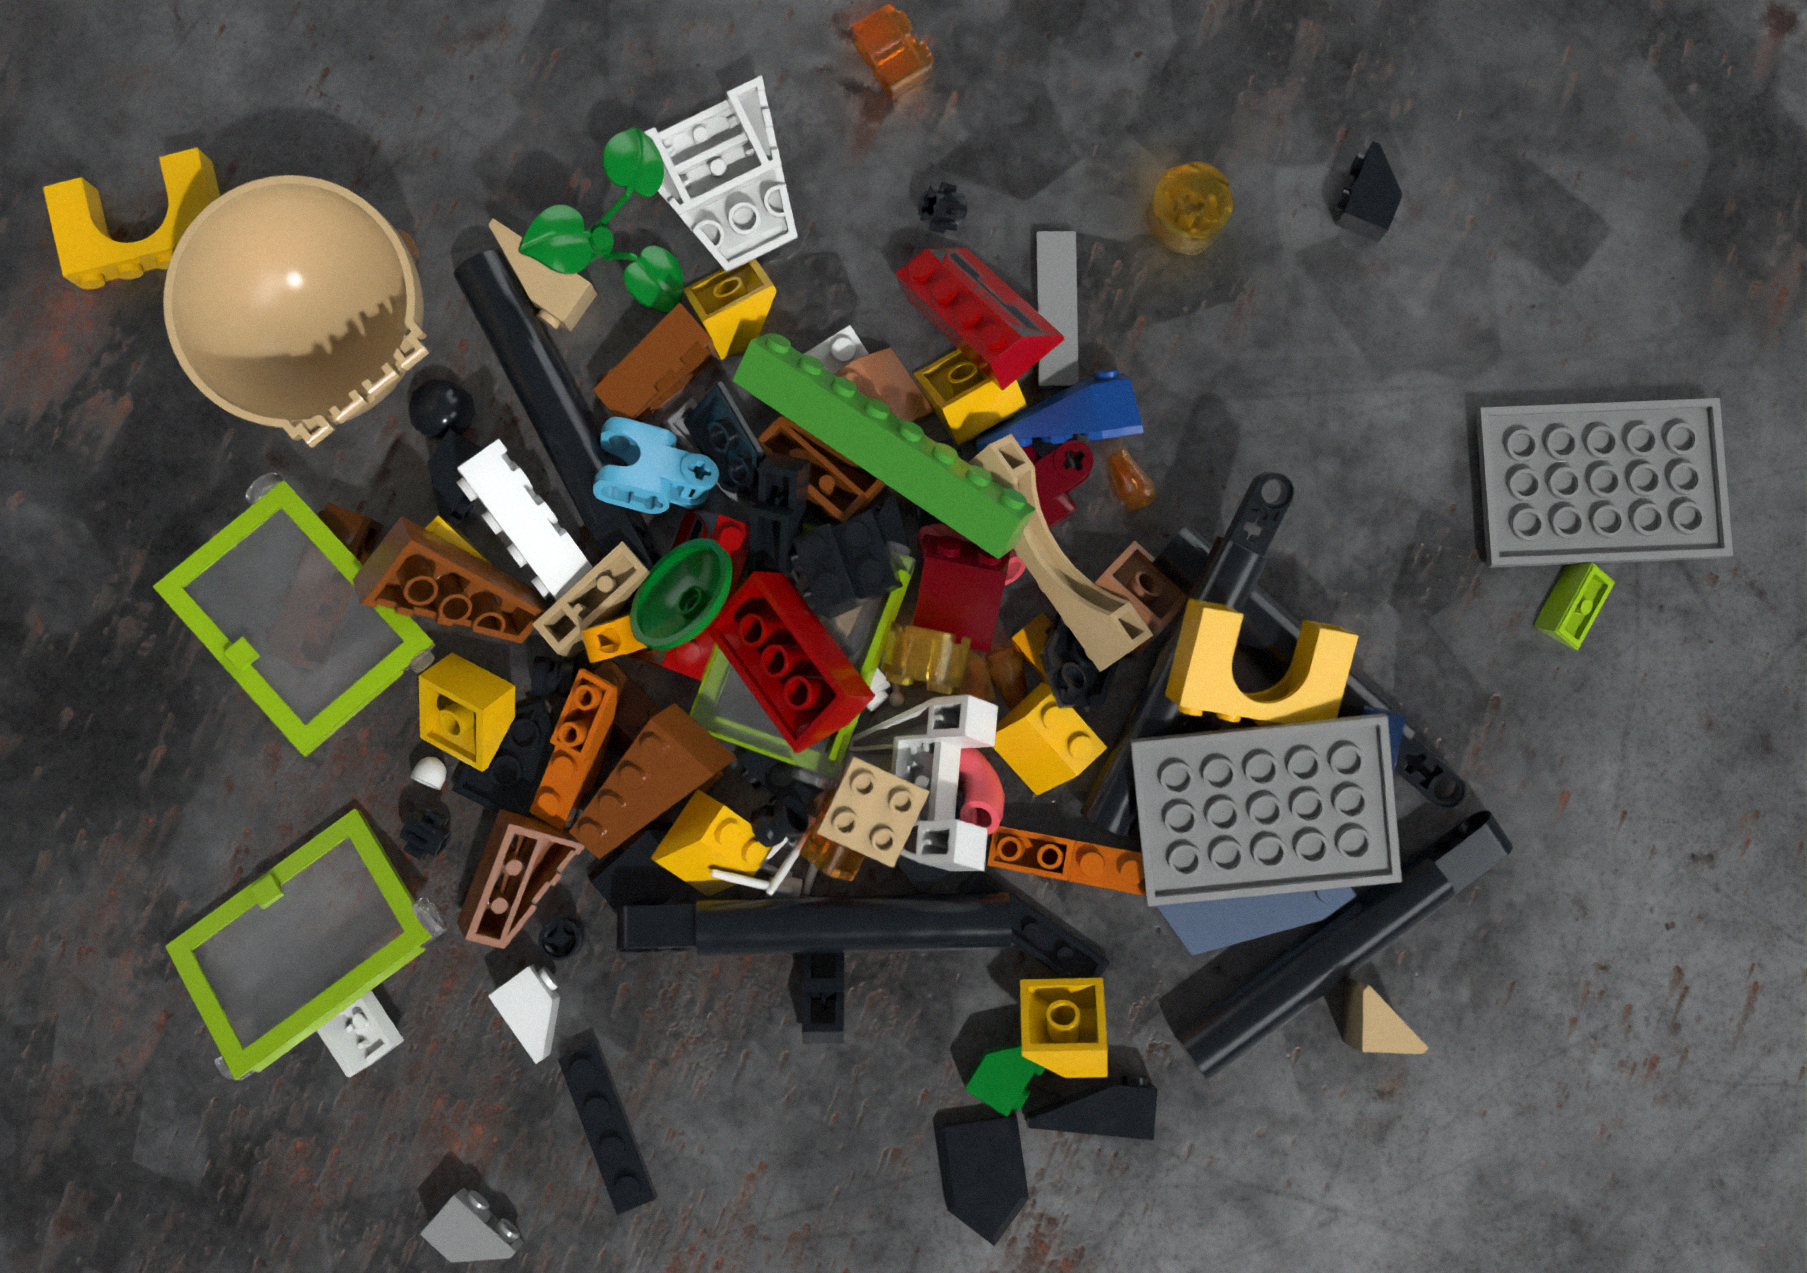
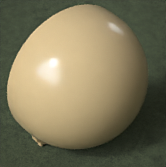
[163,175,430,448]

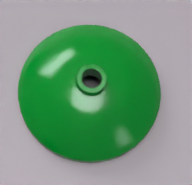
[630,538,732,650]

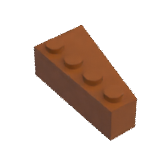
[353,516,545,644]
[569,703,736,859]

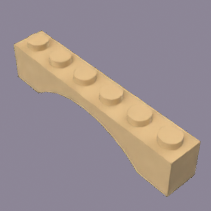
[968,434,1153,672]

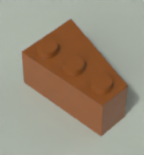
[593,302,720,423]
[757,416,888,526]

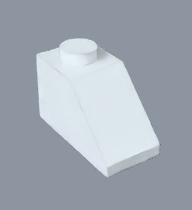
[488,963,560,1064]

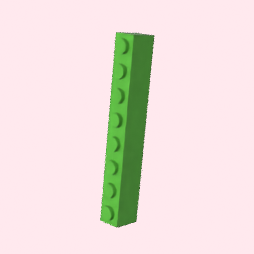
[732,333,1036,559]

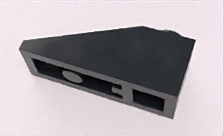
[1026,1074,1158,1140]

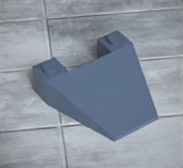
[1156,887,1357,956]

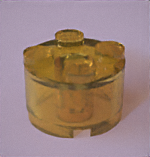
[1147,161,1234,255]
[881,621,972,695]

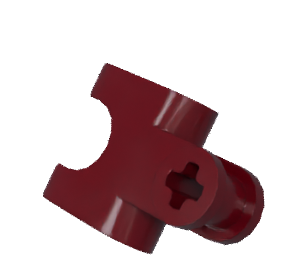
[1022,440,1094,530]

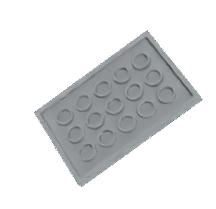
[1476,398,1733,568]
[1130,713,1402,906]

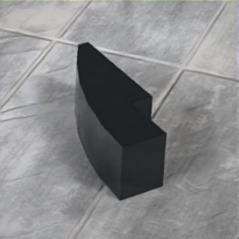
[748,452,811,581]
[802,953,845,1044]

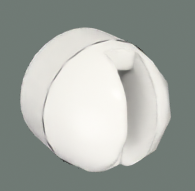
[410,757,447,790]

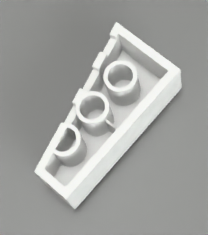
[456,439,593,602]

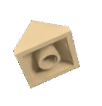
[1343,978,1429,1054]

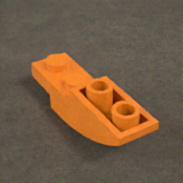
[529,668,617,831]
[987,826,1146,896]

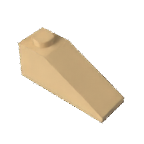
[488,218,597,332]
[532,542,650,658]

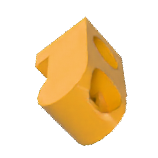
[580,612,647,663]
[1009,612,1052,686]

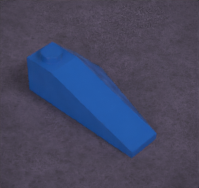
[973,368,1143,452]

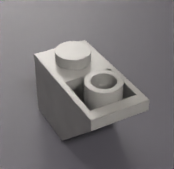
[420,1187,524,1263]

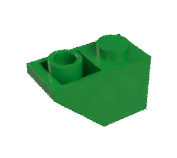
[963,1041,1046,1117]

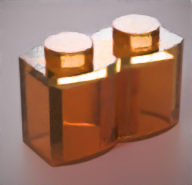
[850,3,934,101]

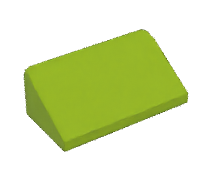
[1534,562,1615,651]

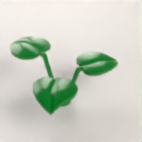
[518,127,683,314]

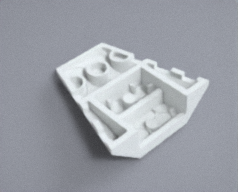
[644,75,797,272]

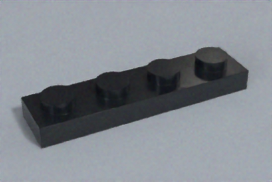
[558,1041,657,1215]

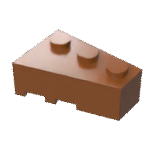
[457,809,585,949]

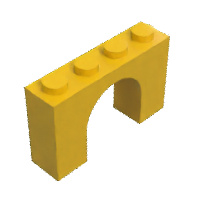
[43,147,220,289]
[1165,599,1359,726]

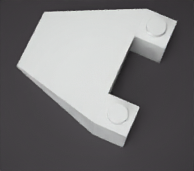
[829,695,998,871]

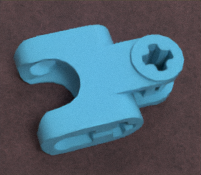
[593,416,719,514]

